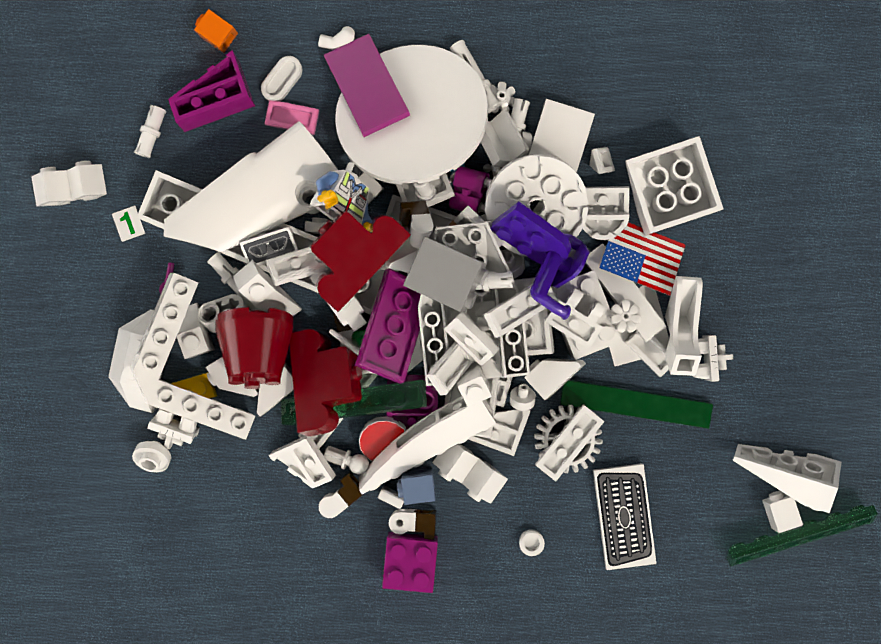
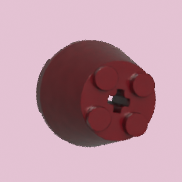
[215,307,293,389]

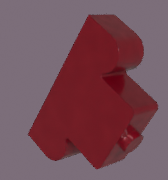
[310,211,411,312]
[289,329,362,437]

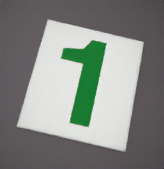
[112,206,145,242]

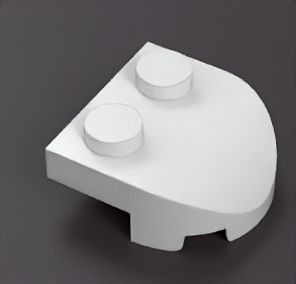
[583,186,629,240]

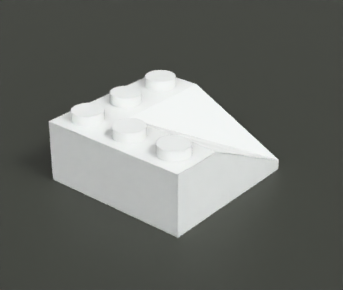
[625,136,723,236]

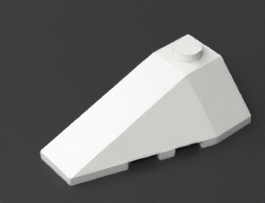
[733,444,842,513]

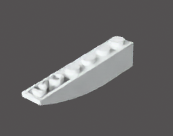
[359,396,496,494]

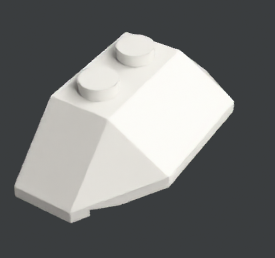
[109,310,163,413]

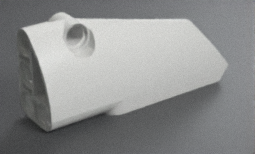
[164,121,338,252]

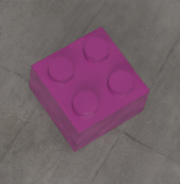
[382,532,438,593]

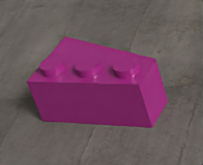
[168,50,255,132]

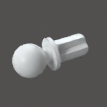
[324,446,369,474]

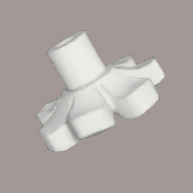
[490,82,515,113]
[609,300,641,333]

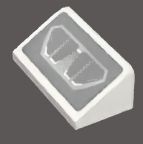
[240,227,298,266]

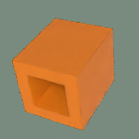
[194,9,238,53]

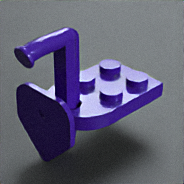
[490,201,590,320]

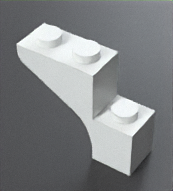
[665,276,703,376]

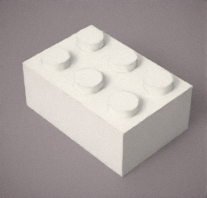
[551,270,622,360]

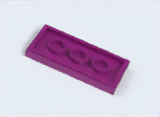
[324,34,410,137]
[355,268,421,384]

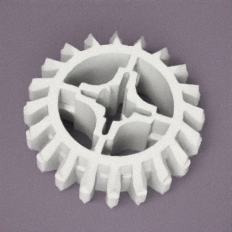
[534,405,603,473]

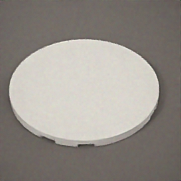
[336,45,488,185]

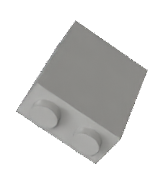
[403,237,488,312]

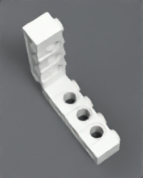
[130,273,255,440]

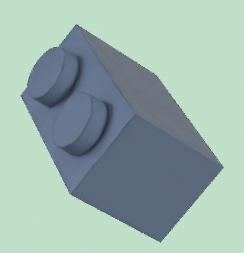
[397,468,435,505]

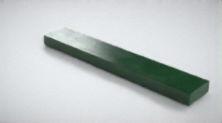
[560,380,713,429]

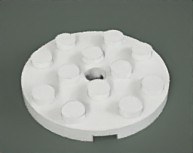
[485,154,588,257]

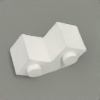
[31,161,107,206]
[432,444,508,504]

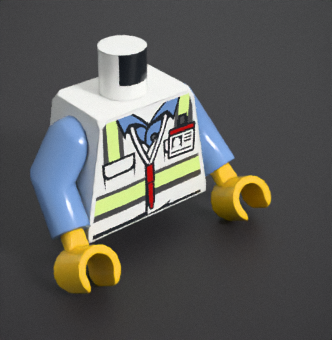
[310,162,372,231]

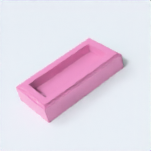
[265,99,319,135]

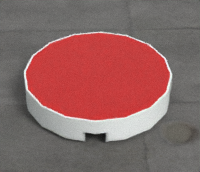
[359,416,407,461]

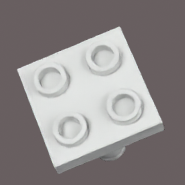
[396,173,455,207]

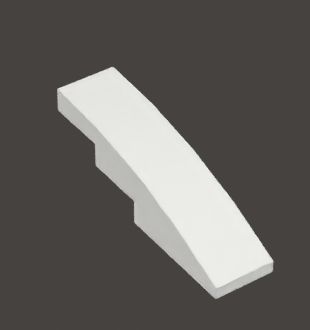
[585,244,666,342]

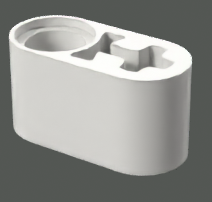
[197,294,251,333]

